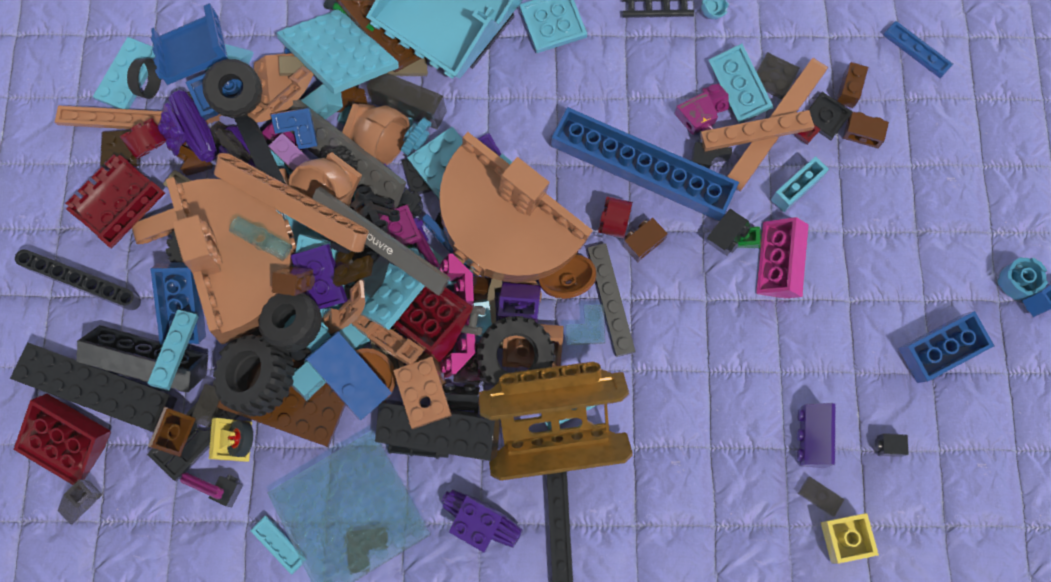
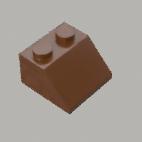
[148,407,196,457]

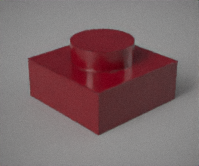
[794,125,820,145]

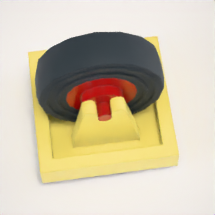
[209,418,254,462]

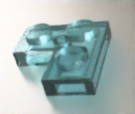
[566,304,606,345]

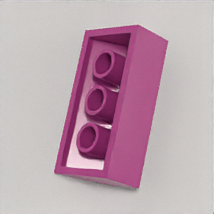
[756,217,808,299]

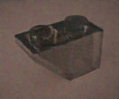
[57,479,102,525]

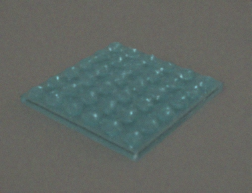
[267,430,431,582]

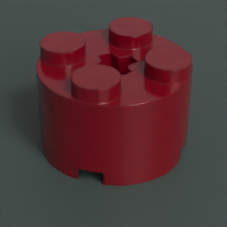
[120,118,166,159]
[598,196,633,239]

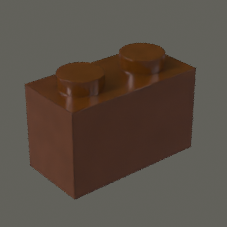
[836,62,869,108]
[842,112,889,149]
[623,218,668,263]
[272,266,315,296]

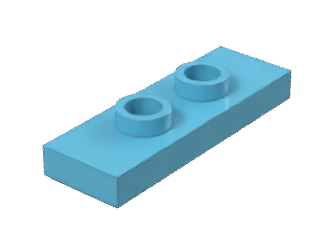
[250,516,308,575]

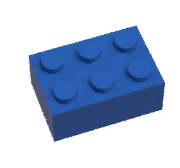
[185,74,243,121]

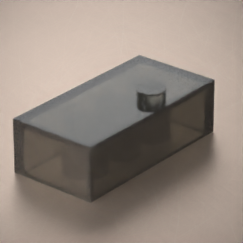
[367,73,447,130]

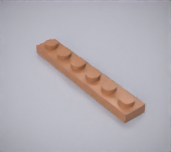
[55,106,163,129]
[700,110,814,151]

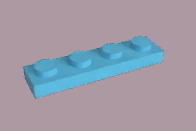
[148,310,199,390]

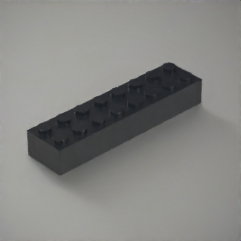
[10,342,178,433]

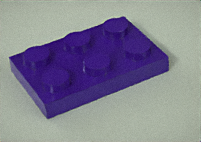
[290,244,347,309]

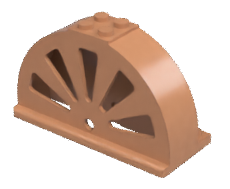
[440,132,593,283]
[166,177,297,344]

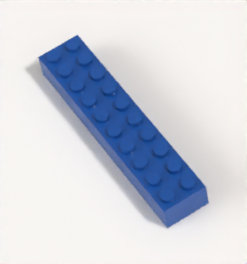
[551,107,739,222]

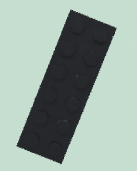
[77,325,208,392]
[375,400,501,461]

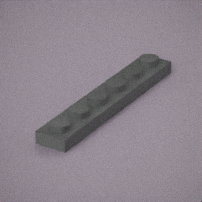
[587,243,636,357]

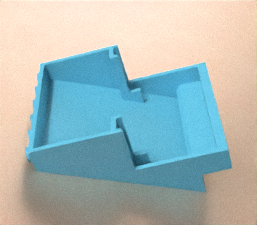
[366,0,523,79]

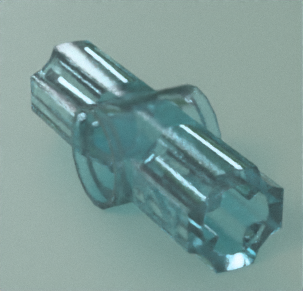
[229,216,292,261]

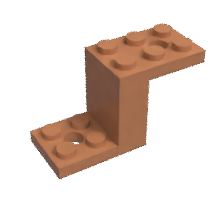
[394,351,452,429]

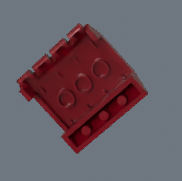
[65,154,165,249]

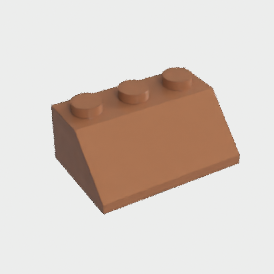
[254,54,295,112]
[502,324,564,368]

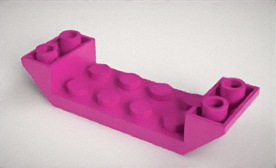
[438,254,475,378]

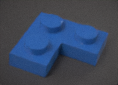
[271,108,318,149]

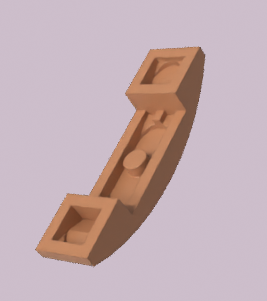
[247,66,313,122]
[322,280,365,334]
[351,315,424,365]

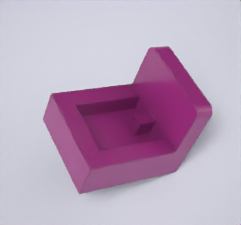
[702,83,729,113]

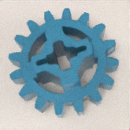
[401,118,432,156]

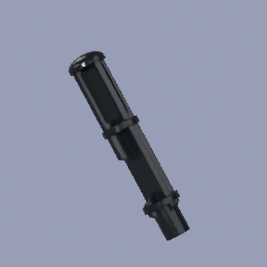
[387,444,449,459]

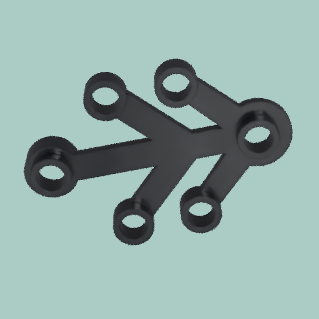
[348,186,400,233]

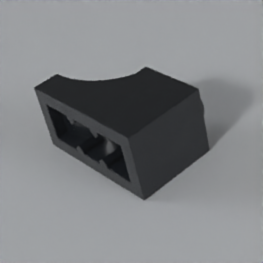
[691,142,732,169]

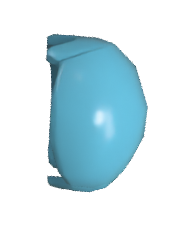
[701,0,729,20]

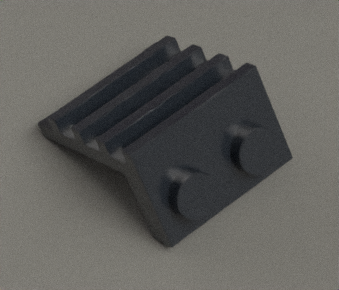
[443,383,480,413]

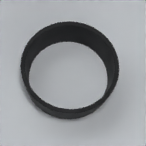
[127,58,161,99]

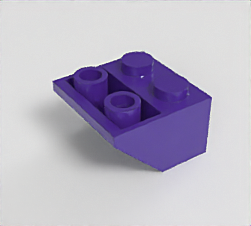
[498,283,541,323]

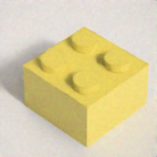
[820,513,879,564]

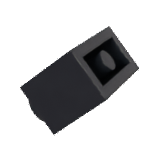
[707,209,750,256]

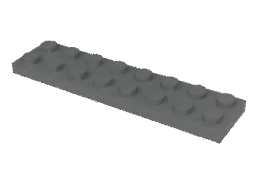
[289,99,407,209]

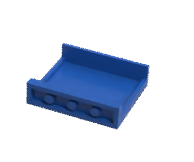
[150,3,228,85]

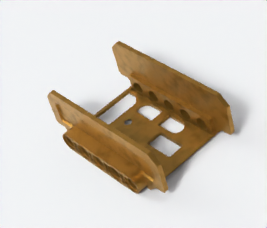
[479,362,633,481]

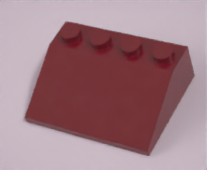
[393,286,473,363]
[13,393,111,488]

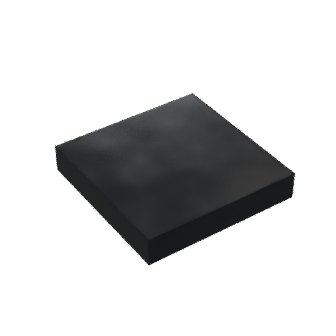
[808,91,853,141]

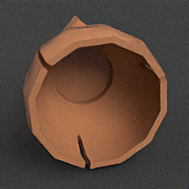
[342,104,410,165]
[289,152,362,206]

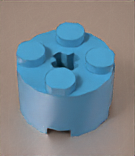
[997,257,1048,300]

